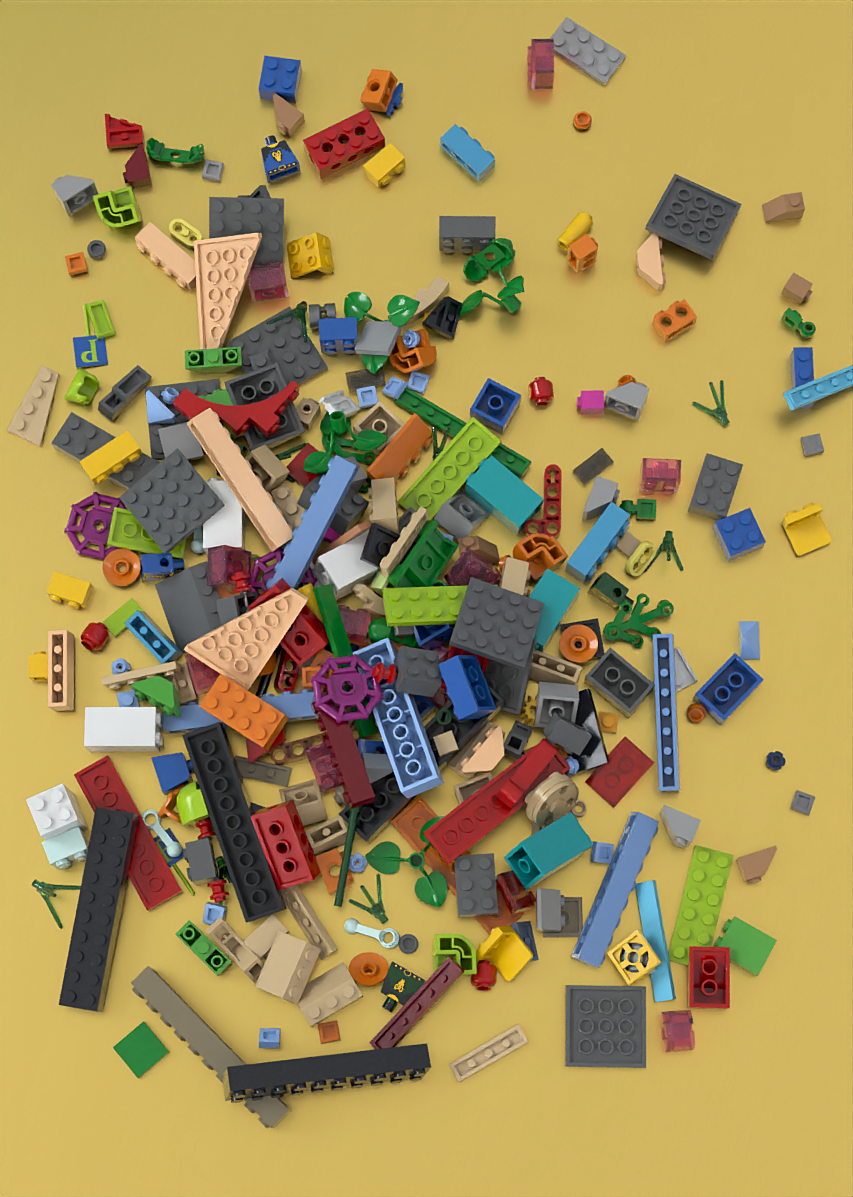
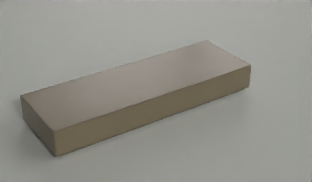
[235,755,292,787]

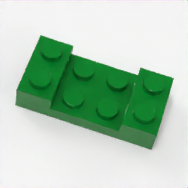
[387,520,459,588]

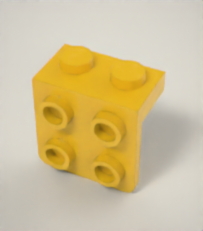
[287,232,334,278]
[782,503,832,556]
[476,926,533,981]

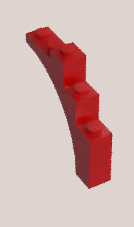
[173,381,299,437]

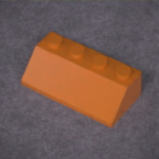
[367,413,433,487]

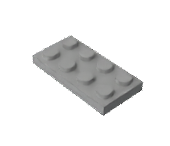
[546,17,626,85]

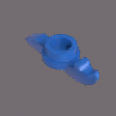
[386,83,403,116]

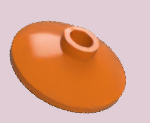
[102,549,141,586]
[559,625,598,663]
[349,952,388,986]

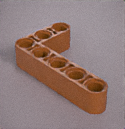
[269,725,364,766]

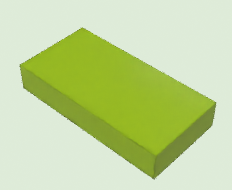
[86,299,116,340]
[103,598,144,637]

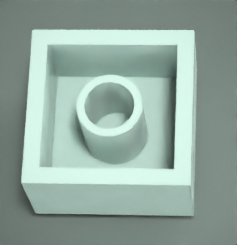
[41,827,89,870]

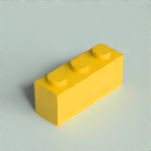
[80,430,142,485]

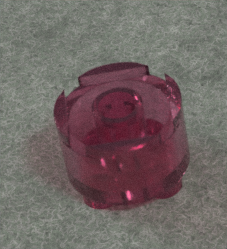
[661,1010,695,1052]

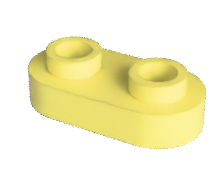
[169,218,203,249]
[625,541,657,576]

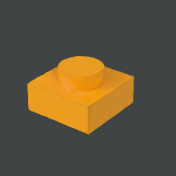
[598,711,619,734]

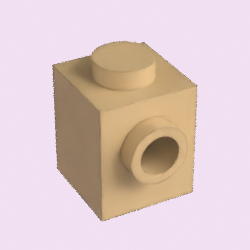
[296,397,321,430]

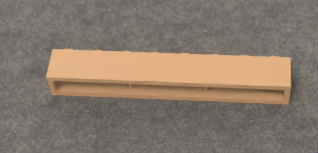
[187,408,294,552]

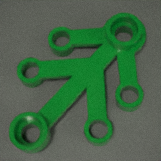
[322,433,375,493]
[603,593,674,648]

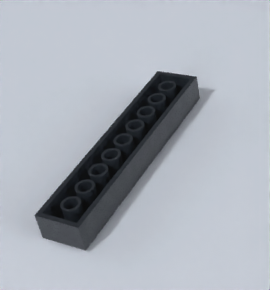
[339,684,507,844]
[182,722,286,923]
[59,807,139,1012]
[222,1043,431,1103]

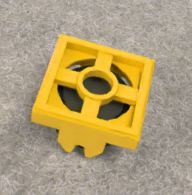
[607,929,662,986]

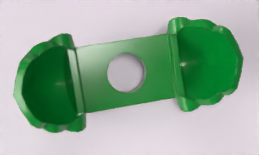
[146,138,205,164]
[463,238,513,282]
[368,617,423,649]

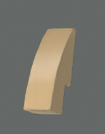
[405,275,449,326]

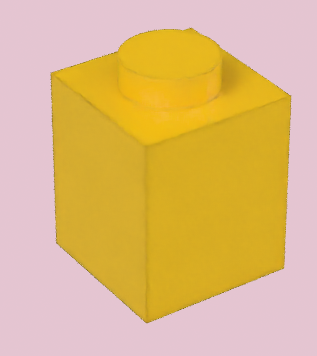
[29,651,48,681]

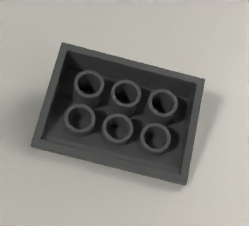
[224,363,304,452]
[155,561,221,655]

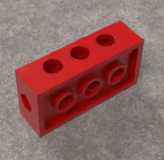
[303,108,386,179]
[248,578,329,666]
[251,800,321,890]

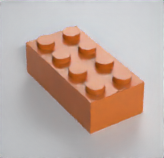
[199,674,289,751]

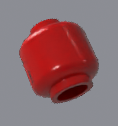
[528,377,554,406]
[80,622,109,651]
[470,960,497,991]

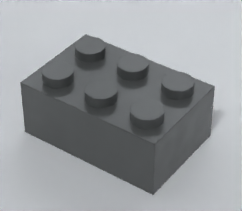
[439,216,496,253]
[688,453,743,521]
[297,472,369,536]
[584,648,655,718]
[454,853,498,918]

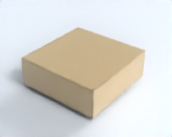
[616,532,642,558]
[433,730,459,756]

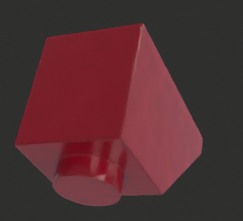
[123,144,152,189]

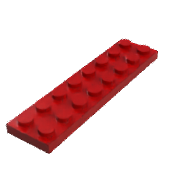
[423,738,571,865]
[74,755,182,911]

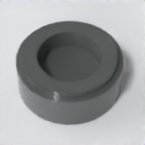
[87,240,106,260]
[399,934,418,954]

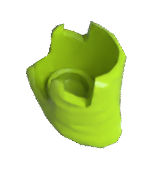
[64,368,99,404]

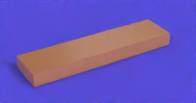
[312,520,371,565]

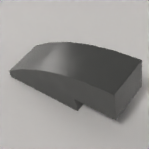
[98,365,152,421]

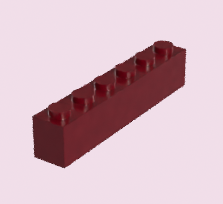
[311,691,375,809]

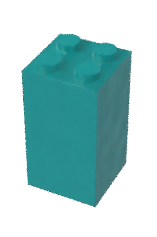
[465,455,544,536]
[529,568,580,652]
[504,812,594,890]

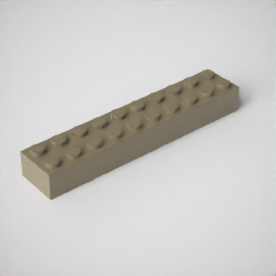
[131,966,292,1128]

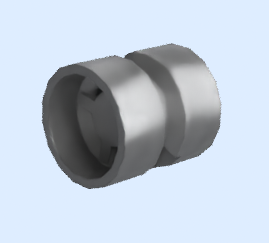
[309,303,336,329]

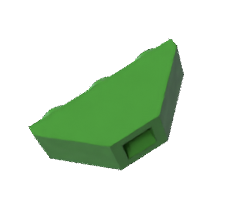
[185,347,242,374]
[131,676,181,718]
[175,920,232,976]

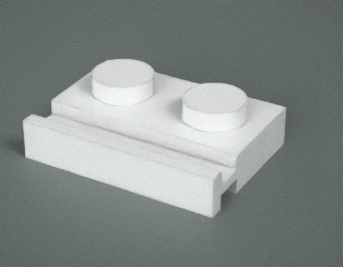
[319,390,360,418]
[675,647,698,693]

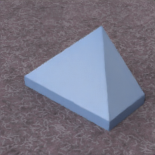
[146,390,177,424]
[739,621,760,660]

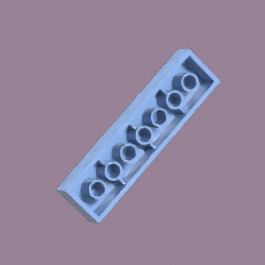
[353,638,444,798]

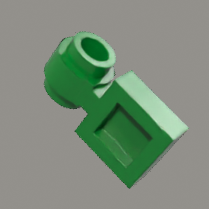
[782,308,816,338]
[620,499,656,520]

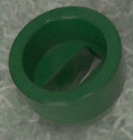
[436,709,452,725]

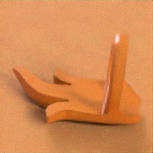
[158,783,189,823]

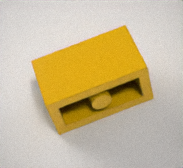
[363,143,406,188]
[46,571,93,609]

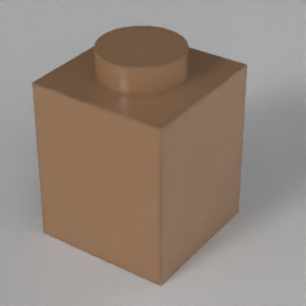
[781,272,813,305]

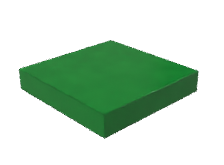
[113,1021,169,1079]

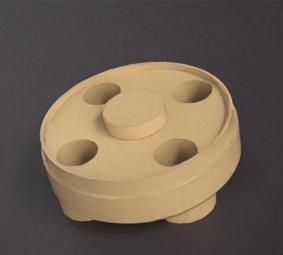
[525,772,579,828]

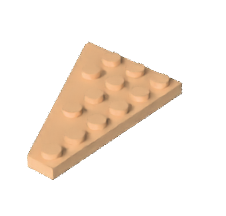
[194,233,262,349]
[184,588,309,690]

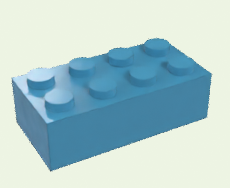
[565,502,630,584]

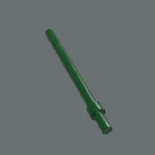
[334,806,362,907]

